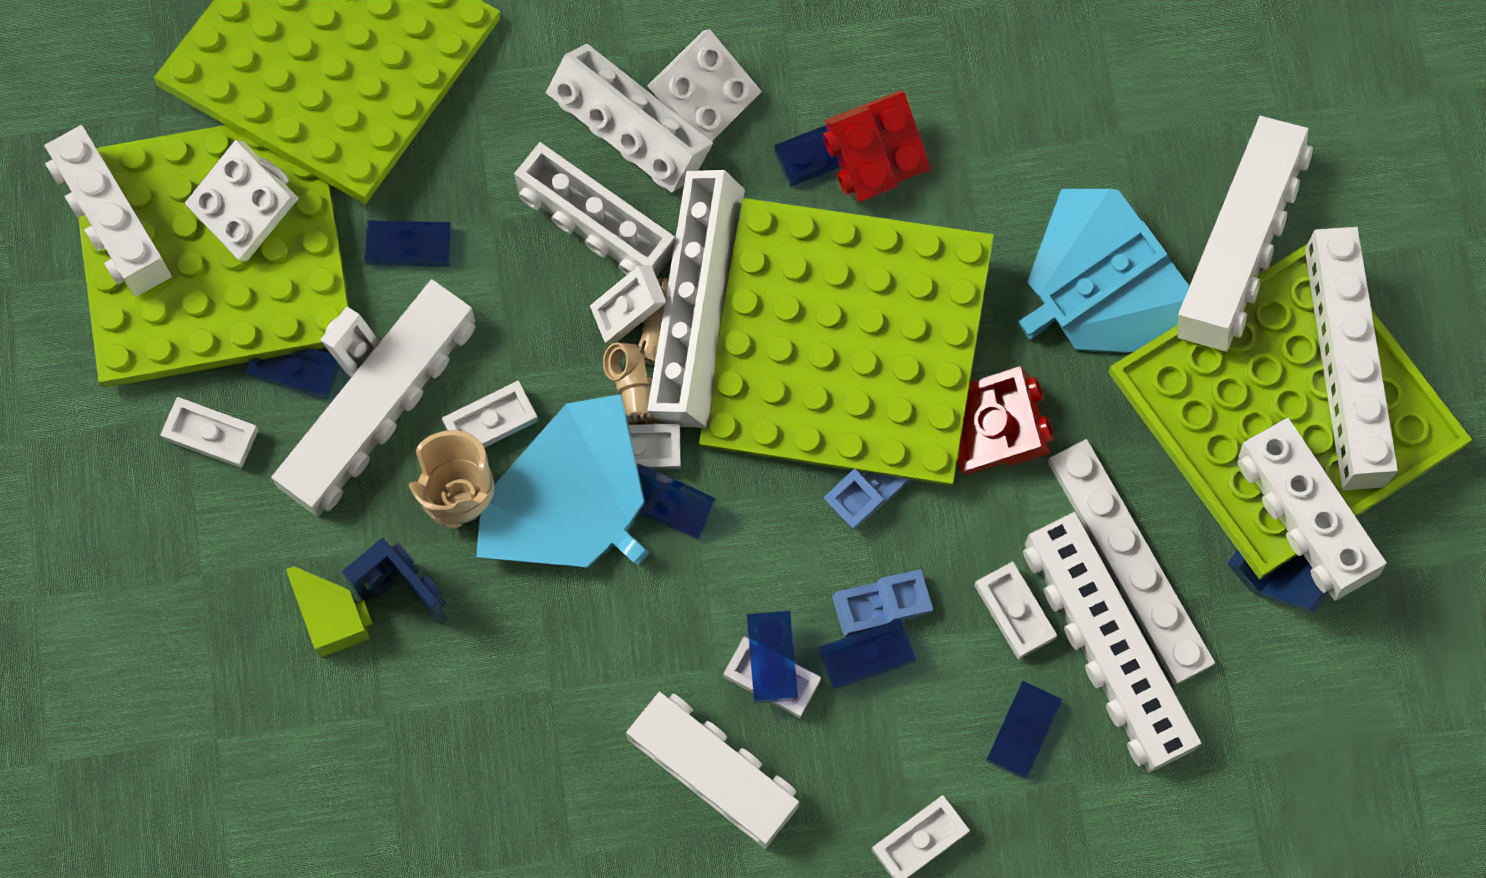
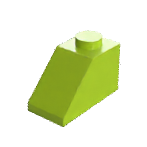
[286,566,373,658]

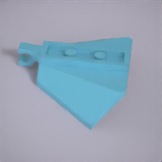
[1019,189,1190,354]
[476,394,650,568]

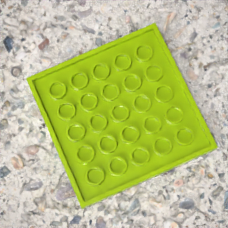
[154,0,500,205]
[78,125,349,388]
[699,198,994,486]
[1108,244,1472,579]

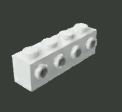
[546,44,713,193]
[44,125,172,298]
[514,142,675,278]
[1238,418,1387,601]
[626,691,799,849]

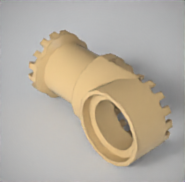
[603,342,660,425]

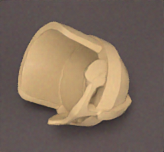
[409,430,495,529]

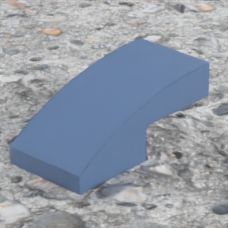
[824,468,911,530]
[832,569,933,637]

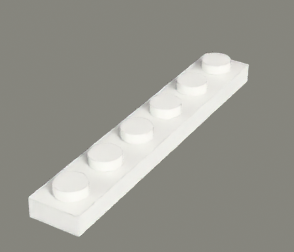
[1048,439,1215,686]

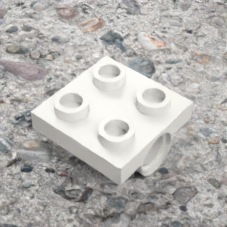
[647,29,762,141]
[185,140,299,261]

